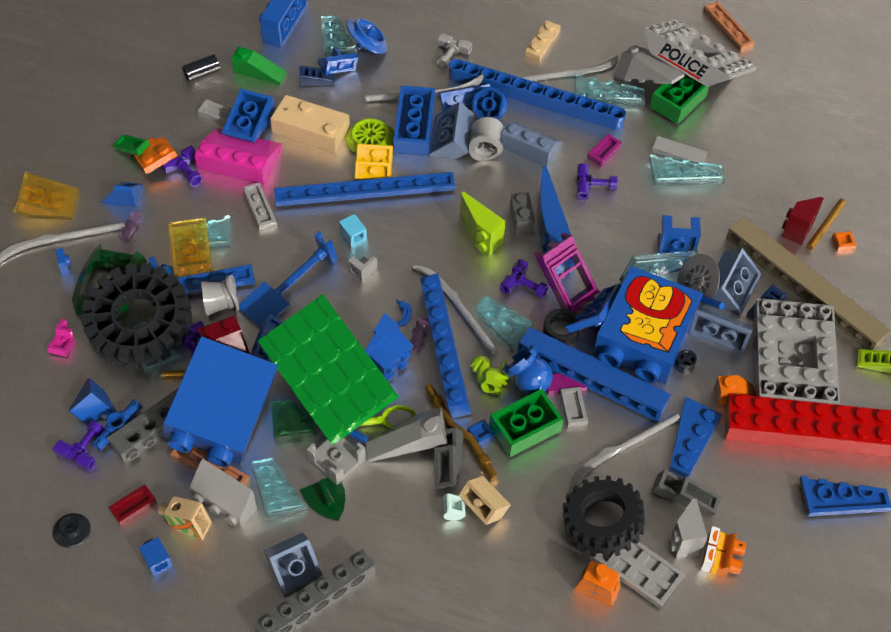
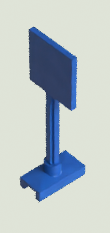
[239,231,339,328]

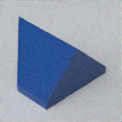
[101,182,143,207]
[68,378,117,423]

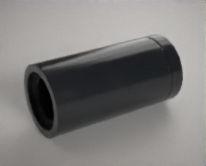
[182,54,220,82]

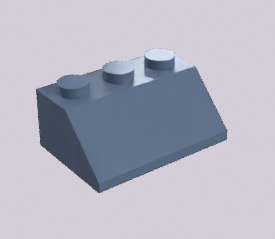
[429,102,474,159]
[501,122,563,166]
[708,248,761,315]
[689,306,754,355]

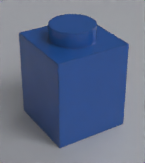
[139,537,173,577]

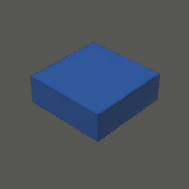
[467,419,495,445]

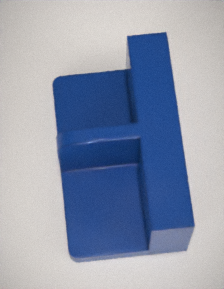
[317,48,358,75]

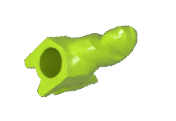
[470,355,512,396]

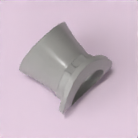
[469,117,504,161]
[201,275,239,316]

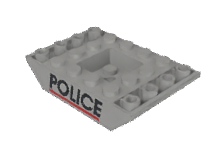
[644,19,757,86]
[753,298,840,405]

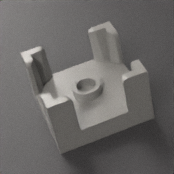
[307,437,366,485]

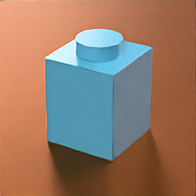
[339,214,367,248]

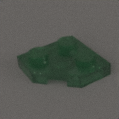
[271,400,315,441]

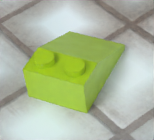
[460,191,506,256]

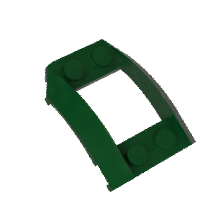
[72,244,147,317]

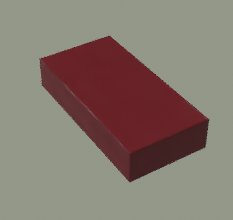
[109,484,157,526]

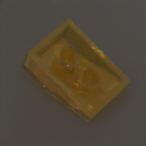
[13,172,79,220]
[168,217,213,278]

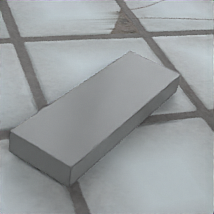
[651,136,708,168]
[242,182,277,231]

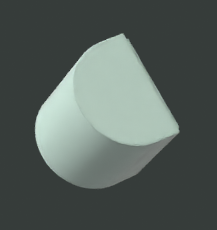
[443,493,466,521]

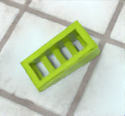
[857,349,891,374]

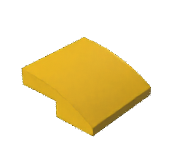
[355,144,393,180]

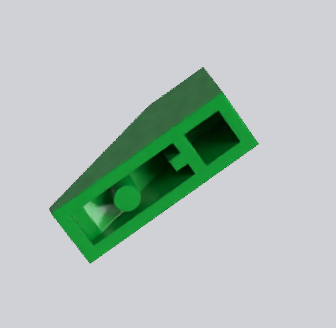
[231,46,287,85]

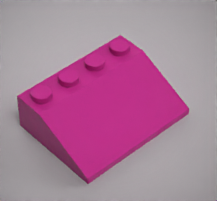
[195,128,282,185]

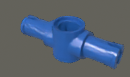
[91,399,143,452]

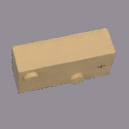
[271,95,350,153]

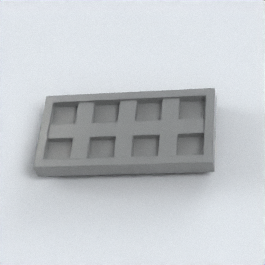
[589,542,685,609]

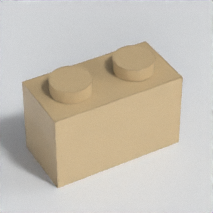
[458,476,510,525]

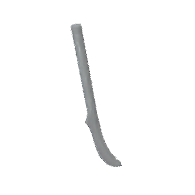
[520,55,618,81]
[366,74,483,102]
[0,222,126,263]
[412,265,498,355]
[570,413,680,495]

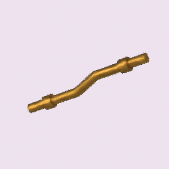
[425,384,498,480]

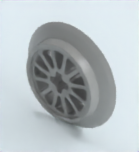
[677,254,720,307]

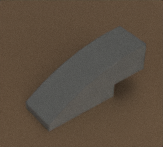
[434,428,463,489]
[651,469,722,515]

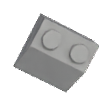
[669,499,708,559]

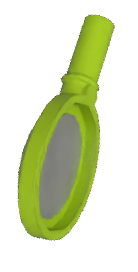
[360,405,417,429]

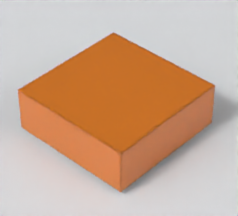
[832,231,857,251]

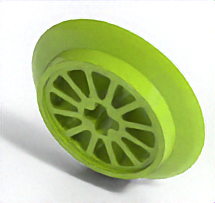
[345,118,394,154]

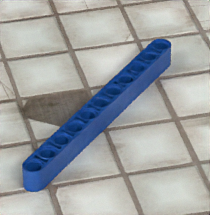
[449,59,626,130]

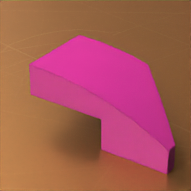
[47,318,75,357]

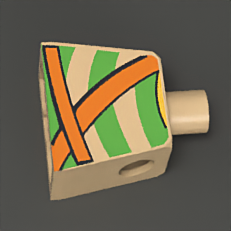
[158,496,212,540]

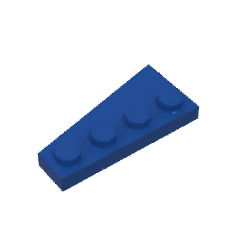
[566,283,621,333]
[669,397,722,478]
[799,476,891,516]

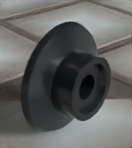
[52,513,91,548]

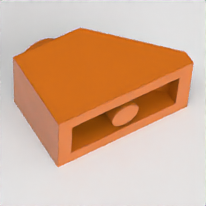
[714,375,756,405]

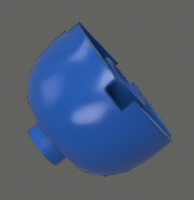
[472,87,508,120]

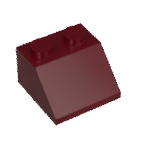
[781,197,824,245]
[198,315,250,354]

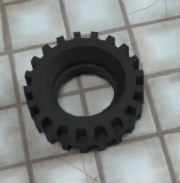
[562,476,645,558]

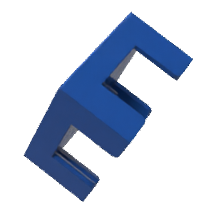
[657,215,701,257]

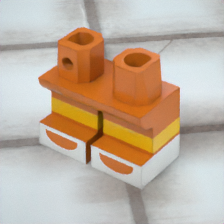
[701,526,747,577]

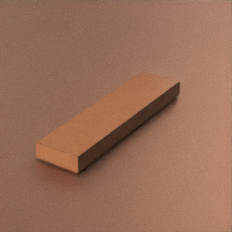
[703,1,755,52]
[170,447,250,485]

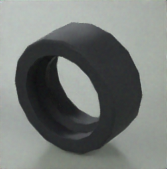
[543,309,580,345]

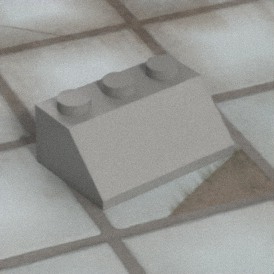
[190,459,257,528]

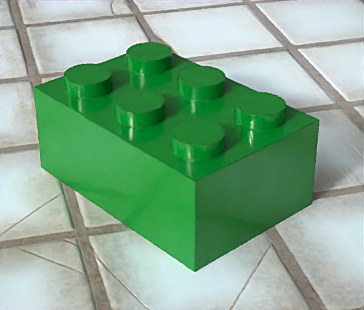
[650,72,709,124]
[489,389,564,457]

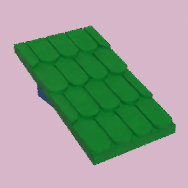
[258,294,399,446]

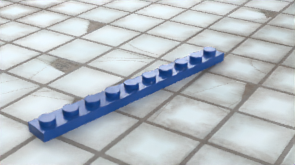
[274,172,455,207]

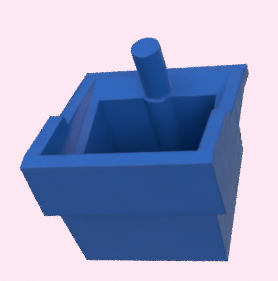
[365,313,413,382]

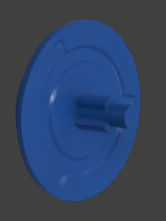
[346,18,387,54]

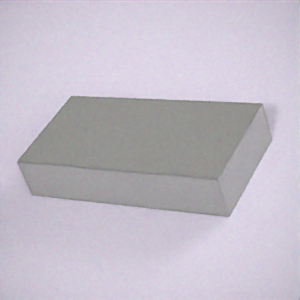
[198,99,232,125]
[560,387,588,427]

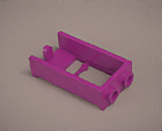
[534,233,600,312]

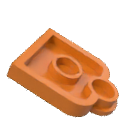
[135,137,177,174]

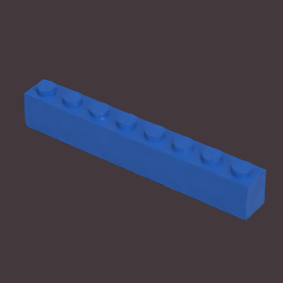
[420,273,472,419]
[517,327,671,423]

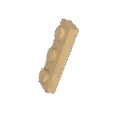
[525,20,561,61]

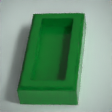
[112,134,150,156]

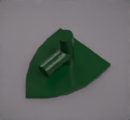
[300,478,346,521]

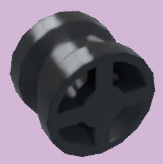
[675,350,697,374]

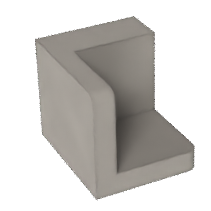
[348,256,377,282]

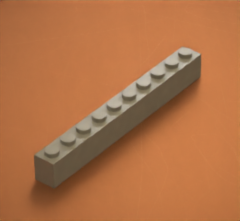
[726,216,891,350]

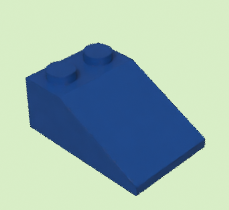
[221,88,277,143]

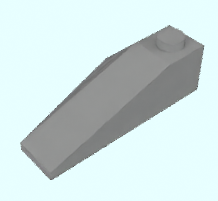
[613,45,684,84]
[366,407,447,462]

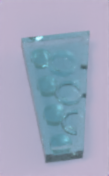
[576,73,645,106]
[649,154,726,186]
[619,250,699,284]

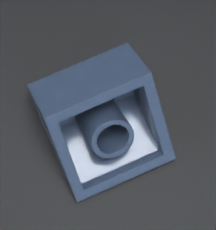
[263,532,323,596]

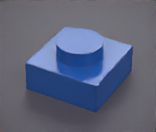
[55,248,71,275]

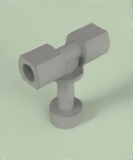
[436,33,472,70]

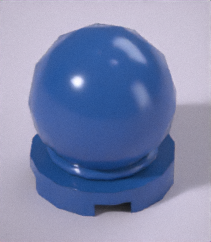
[502,345,553,395]

